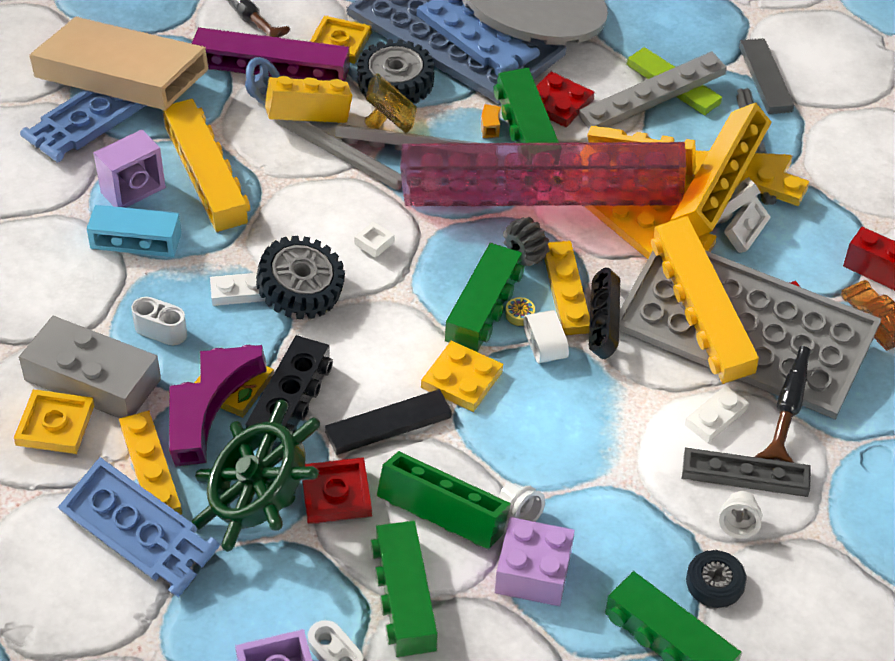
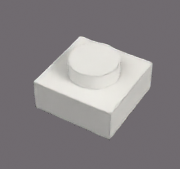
[354,221,395,258]

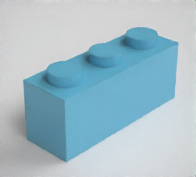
[87,205,182,257]

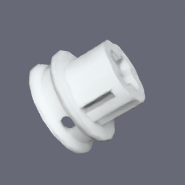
[499,483,545,522]
[719,491,762,539]

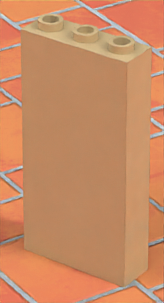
[29,16,209,110]

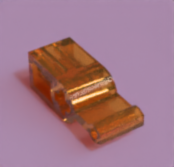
[841,280,895,351]

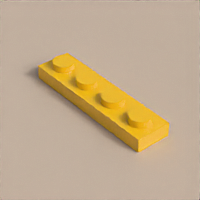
[544,241,590,335]
[119,410,182,515]

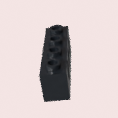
[245,335,333,451]

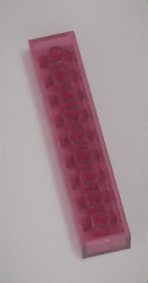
[400,142,686,207]

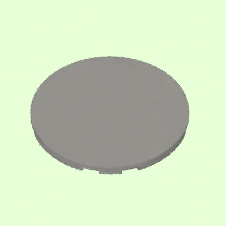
[462,0,608,45]

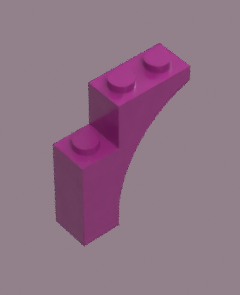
[169,345,267,466]

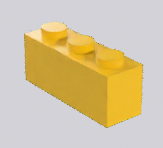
[265,76,352,123]

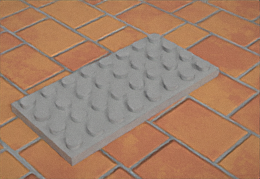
[619,250,882,419]

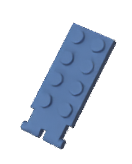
[417,0,540,77]
[20,90,146,162]
[57,457,221,598]

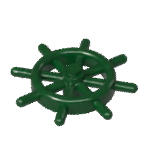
[191,400,320,552]

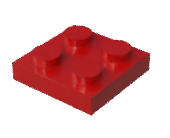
[536,71,595,128]
[302,457,372,524]

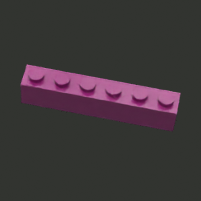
[191,27,350,82]

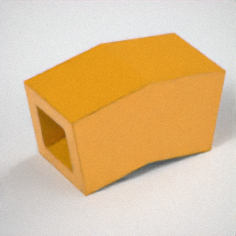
[481,104,501,138]

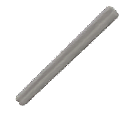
[275,119,405,190]

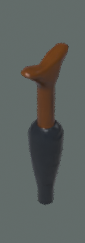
[227,0,290,38]
[755,346,811,463]

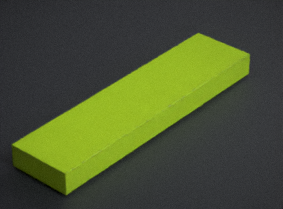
[627,47,722,116]

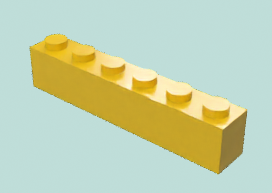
[162,98,251,232]
[671,102,772,236]
[651,216,759,384]

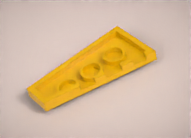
[587,126,696,176]

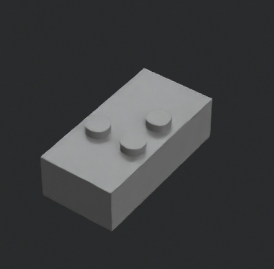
[19,315,161,418]

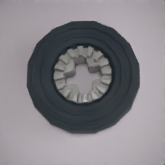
[686,550,747,608]

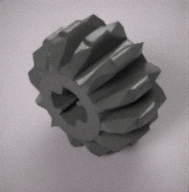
[503,217,550,266]

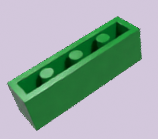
[493,67,562,172]
[445,243,525,352]
[376,451,511,550]
[370,520,438,657]
[605,571,742,661]

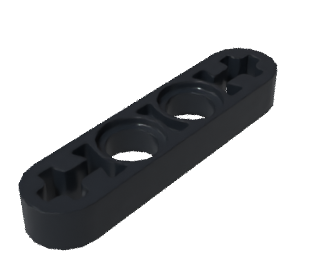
[589,267,621,359]

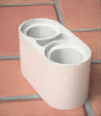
[131,296,187,346]
[523,310,569,364]

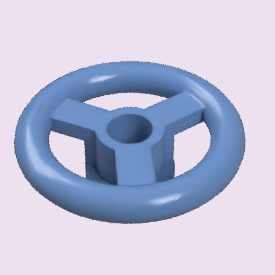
[245,57,280,106]

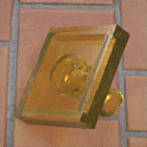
[364,73,417,134]

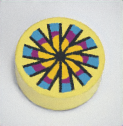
[505,297,535,326]

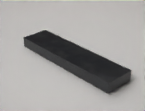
[325,389,452,455]

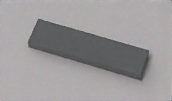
[739,38,794,114]
[681,447,811,497]

